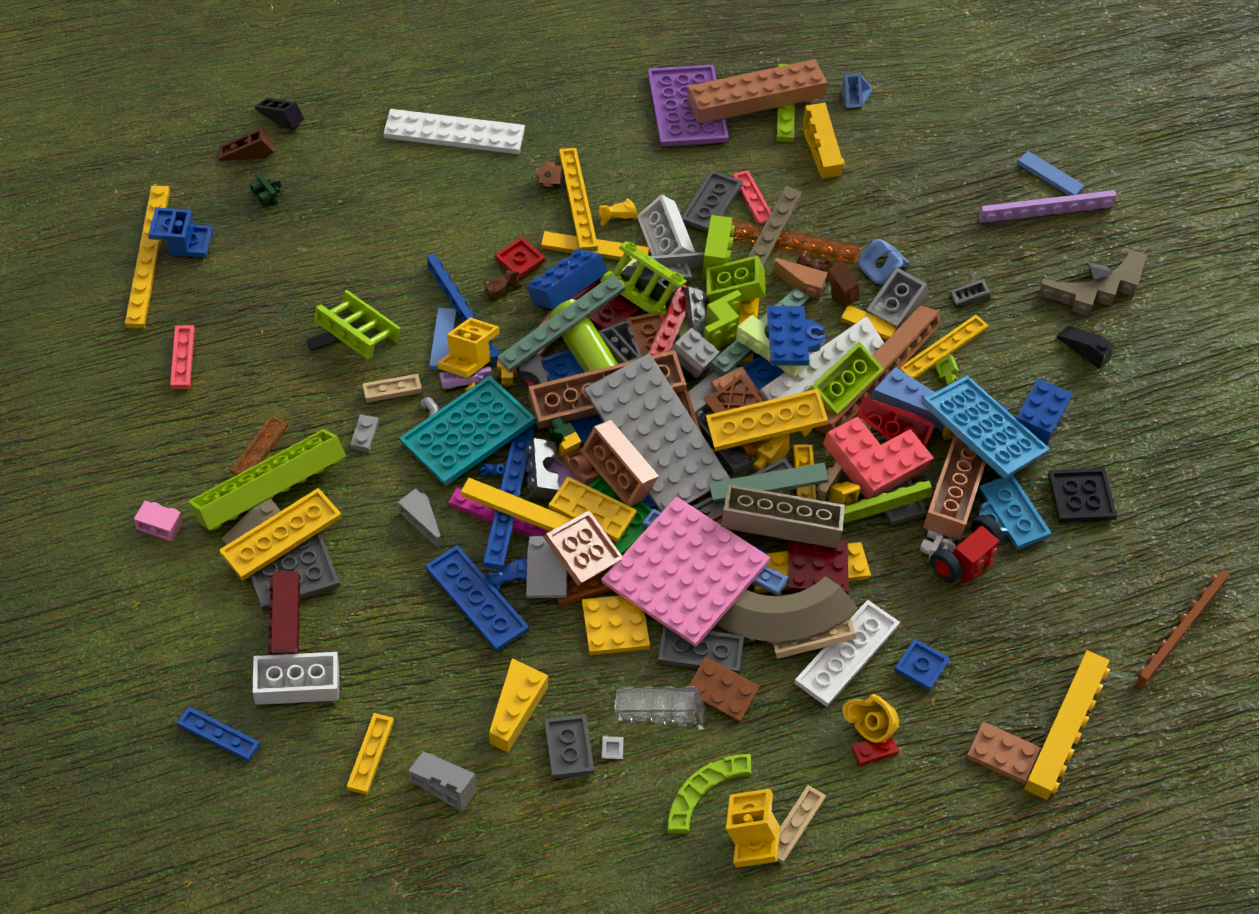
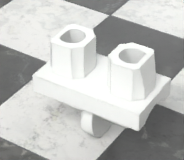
[920,530,955,560]

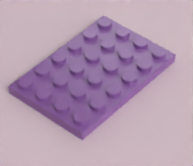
[647,64,729,147]

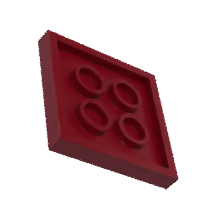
[569,276,643,331]
[788,540,849,595]

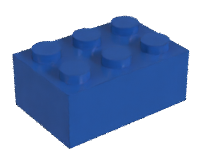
[1016,378,1073,446]

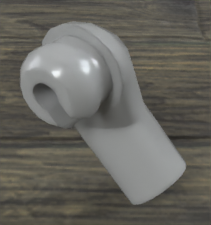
[420,397,439,417]

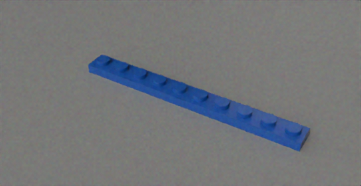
[483,423,536,570]

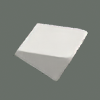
[602,736,624,759]

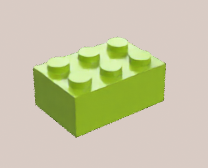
[702,215,735,279]
[706,255,766,303]

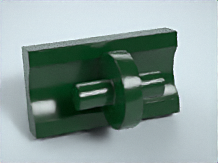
[250,172,282,206]

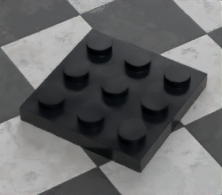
[1048,468,1117,523]

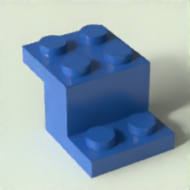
[148,207,213,258]

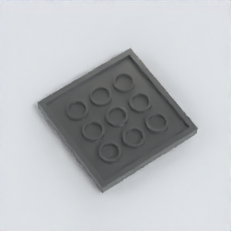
[250,532,340,611]

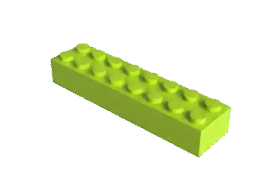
[187,429,346,530]

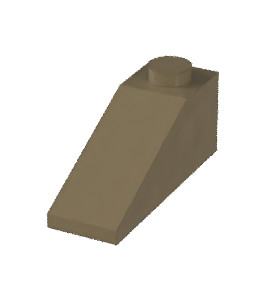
[222,498,280,545]

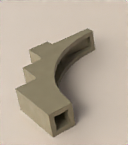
[1038,249,1147,317]

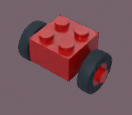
[930,515,1004,584]

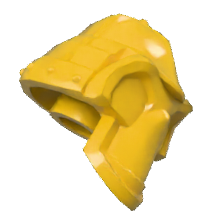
[842,694,899,743]

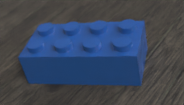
[526,249,608,310]

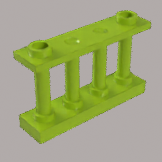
[600,241,686,317]
[314,290,401,360]

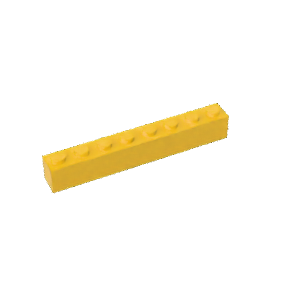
[1024,650,1110,800]

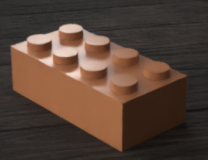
[581,420,659,507]

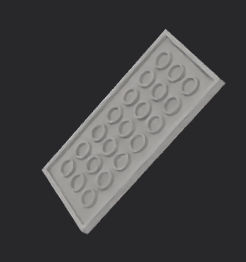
[584,353,730,513]

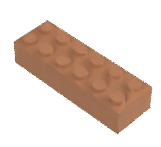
[923,435,986,540]

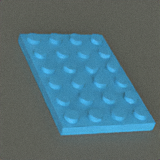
[921,376,1050,479]

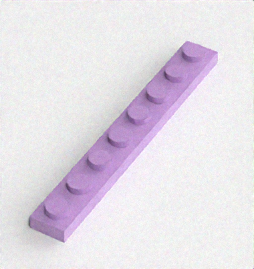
[979,190,1117,223]

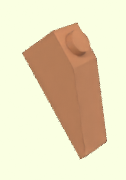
[773,258,828,299]

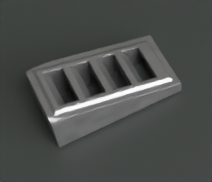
[950,279,991,307]

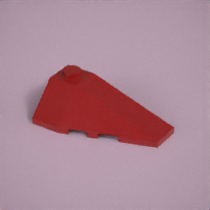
[857,397,935,447]

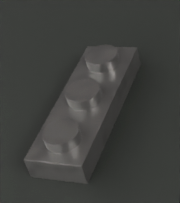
[684,287,707,338]

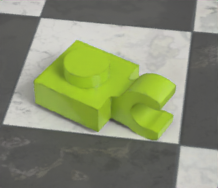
[935,354,959,385]

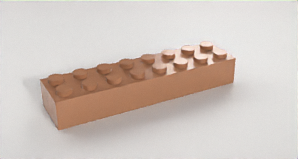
[687,59,827,124]
[528,350,686,429]

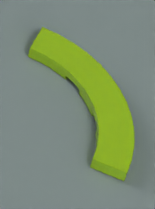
[667,754,751,834]

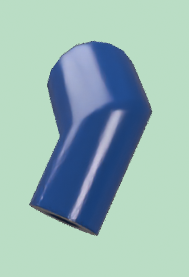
[478,463,505,477]

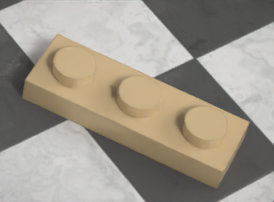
[362,374,422,403]

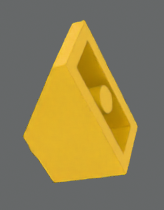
[828,481,860,505]

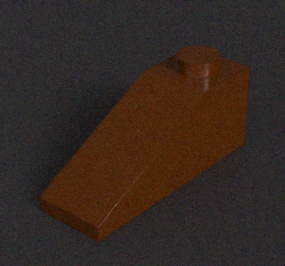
[218,127,274,161]

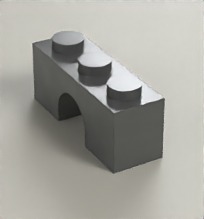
[525,438,559,500]

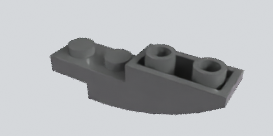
[697,411,751,475]

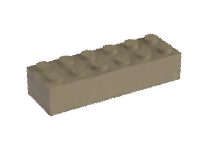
[721,484,845,548]

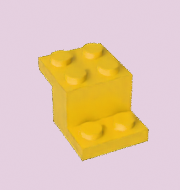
[437,318,500,378]
[726,789,780,868]

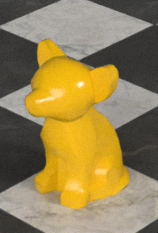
[598,198,637,226]

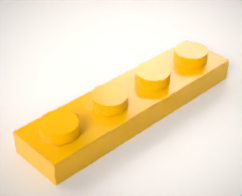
[347,713,394,795]

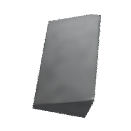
[1087,262,1112,280]

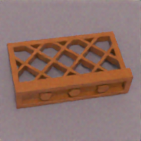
[703,375,774,459]

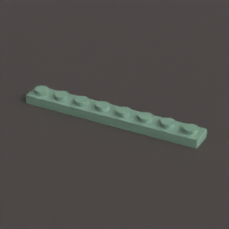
[497,274,625,373]
[710,288,810,376]

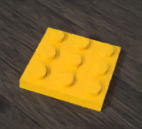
[582,596,650,656]

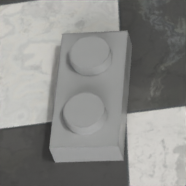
[350,414,379,452]

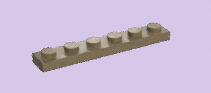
[748,186,802,267]

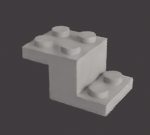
[671,328,719,379]

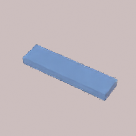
[1017,151,1085,196]
[429,308,457,370]

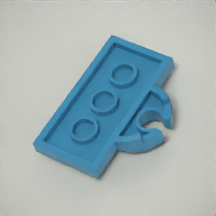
[978,475,1051,550]

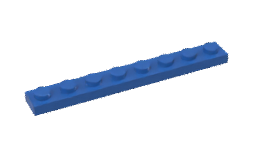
[427,253,500,369]

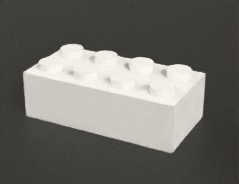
[253,652,339,705]

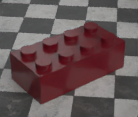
[268,572,300,655]

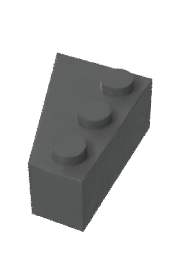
[598,320,642,364]

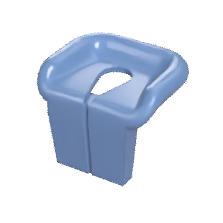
[858,239,910,285]

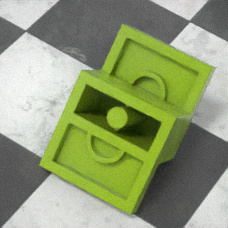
[704,290,742,350]

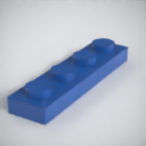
[177,706,261,762]

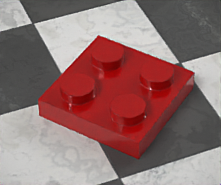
[495,237,545,279]

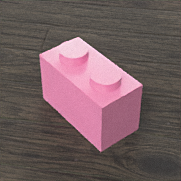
[134,501,183,542]

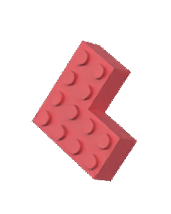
[823,416,934,499]

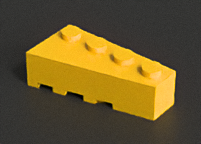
[802,103,845,179]
[489,658,548,753]

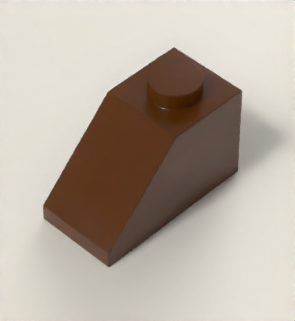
[828,261,860,307]

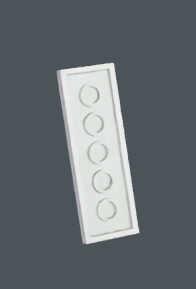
[794,600,900,707]

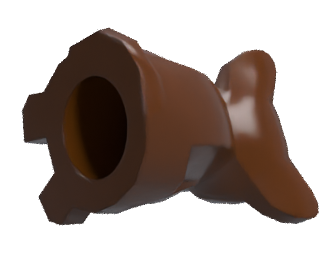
[796,254,834,280]
[483,270,522,301]

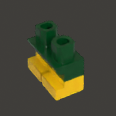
[547,417,581,460]

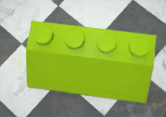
[804,341,884,415]

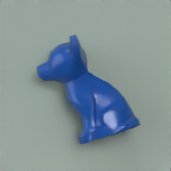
[487,557,527,591]

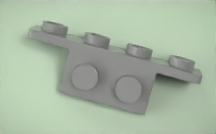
[635,252,705,282]

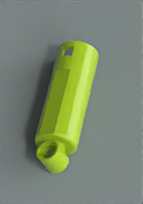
[550,299,619,372]

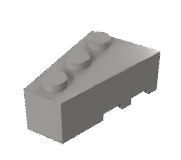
[408,751,476,812]

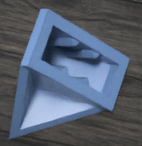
[841,73,873,108]

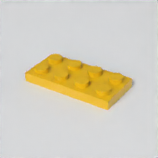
[548,477,637,543]

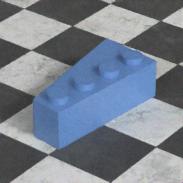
[872,367,944,431]

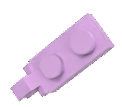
[439,367,493,389]

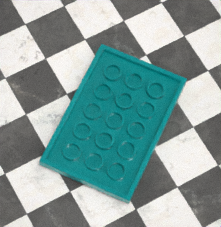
[399,376,536,487]

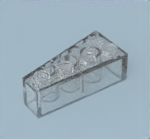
[614,686,706,730]

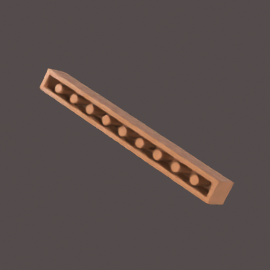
[816,305,941,435]

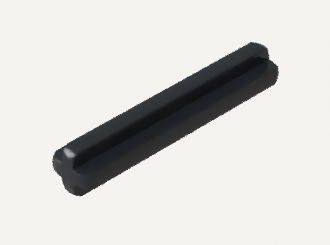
[307,323,359,349]

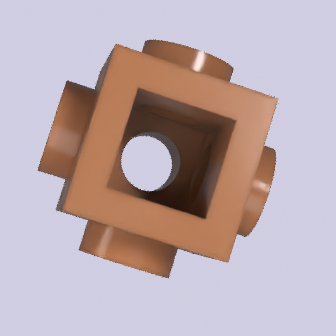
[536,161,562,187]

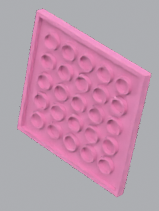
[601,496,771,647]

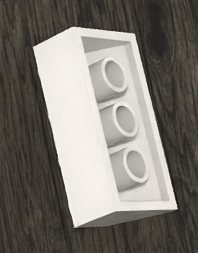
[637,194,695,256]

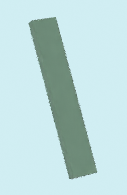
[709,462,829,503]

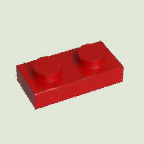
[851,736,899,766]

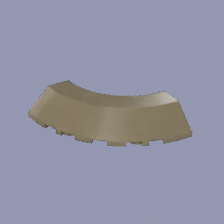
[716,576,858,644]

